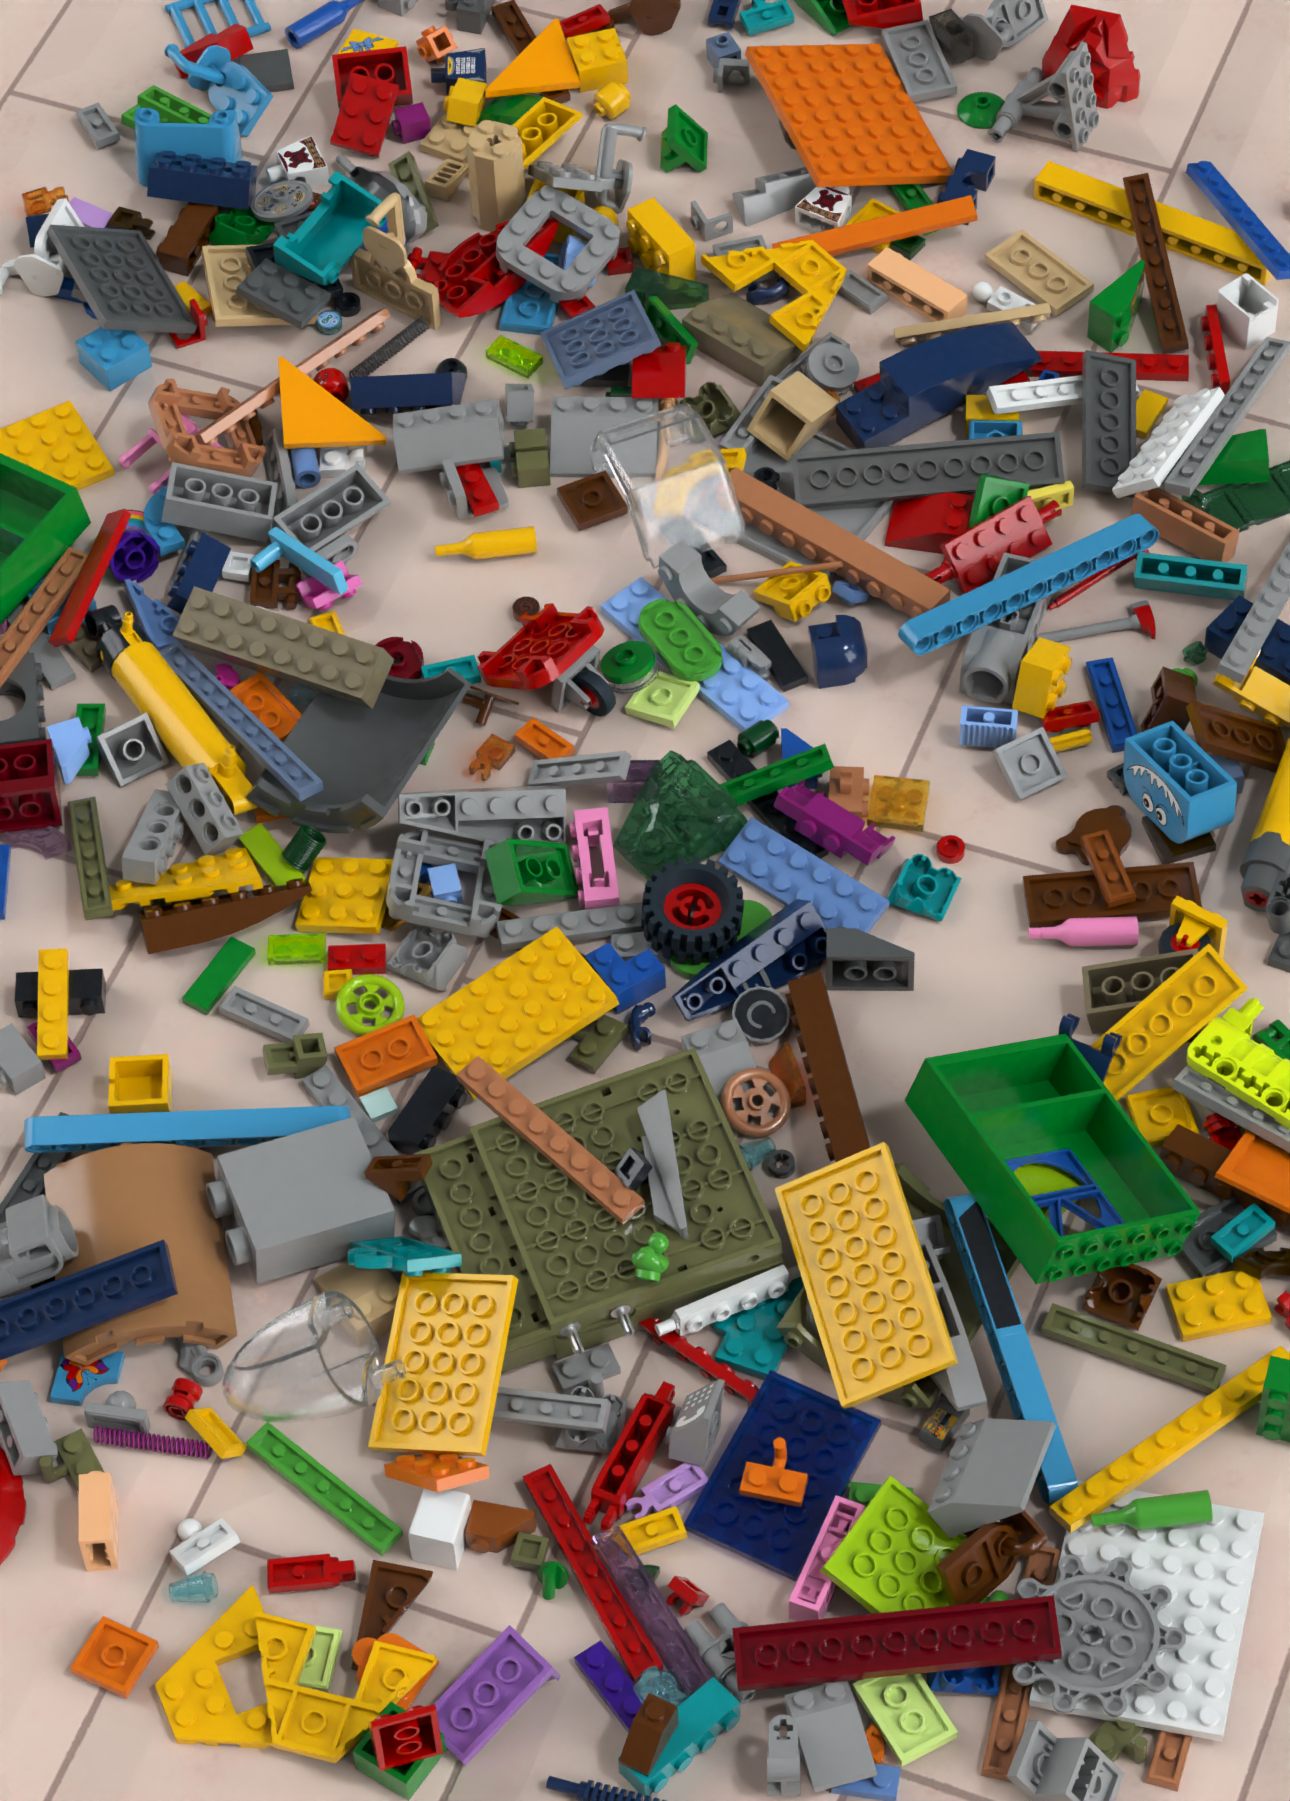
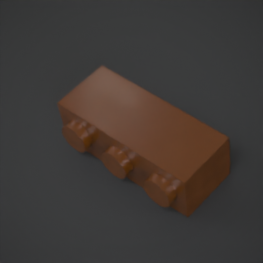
[156,202,219,277]

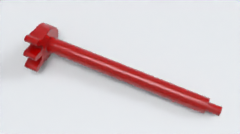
[1048,549,1150,610]

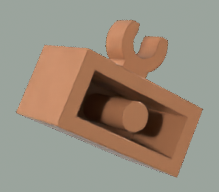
[829,766,869,819]

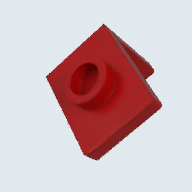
[168,299,208,349]

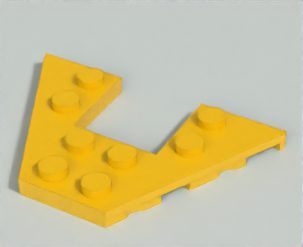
[701,240,847,352]
[155,1585,280,1750]
[254,1611,437,1764]

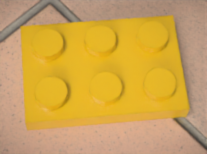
[1165,1270,1272,1342]

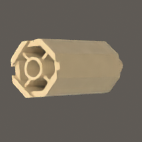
[466,120,526,232]

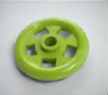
[335,974,405,1036]

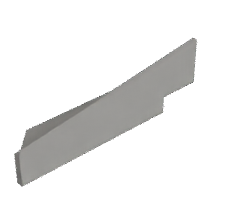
[733,167,835,226]
[638,1090,689,1239]

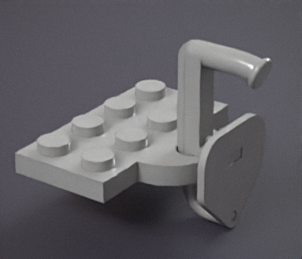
[528,123,647,213]

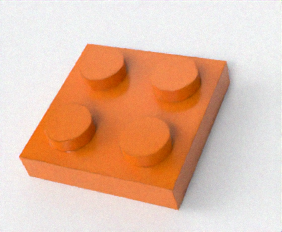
[70,1616,159,1699]

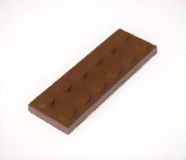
[1022,862,1202,928]

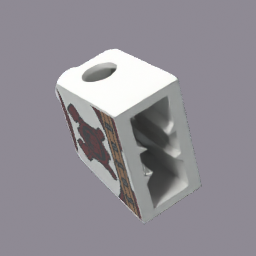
[266,136,330,188]
[795,186,852,233]

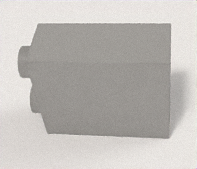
[206,1117,395,1284]

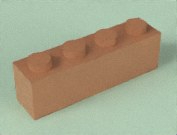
[1131,487,1240,562]

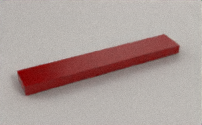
[48,509,131,647]

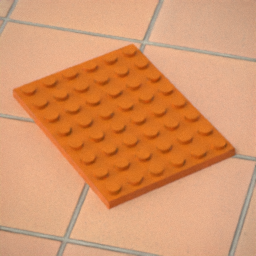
[745,43,954,187]

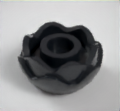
[435,358,467,379]

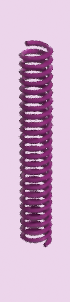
[93,1425,213,1459]

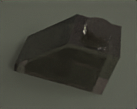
[929,9,975,65]

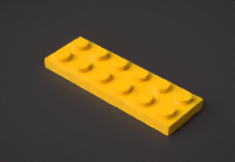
[1091,944,1249,1102]

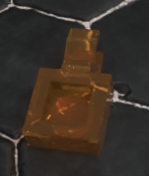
[22,186,69,217]

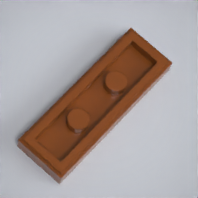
[1080,829,1136,908]

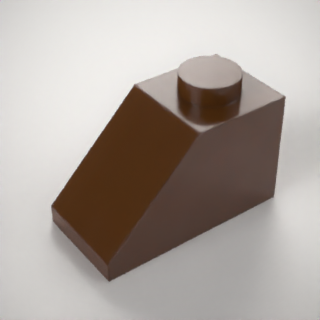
[619,1693,679,1777]

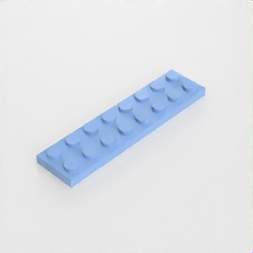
[601,577,789,732]

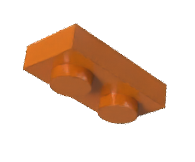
[514,718,575,759]

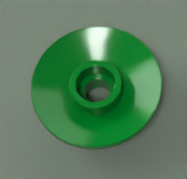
[957,92,1005,129]

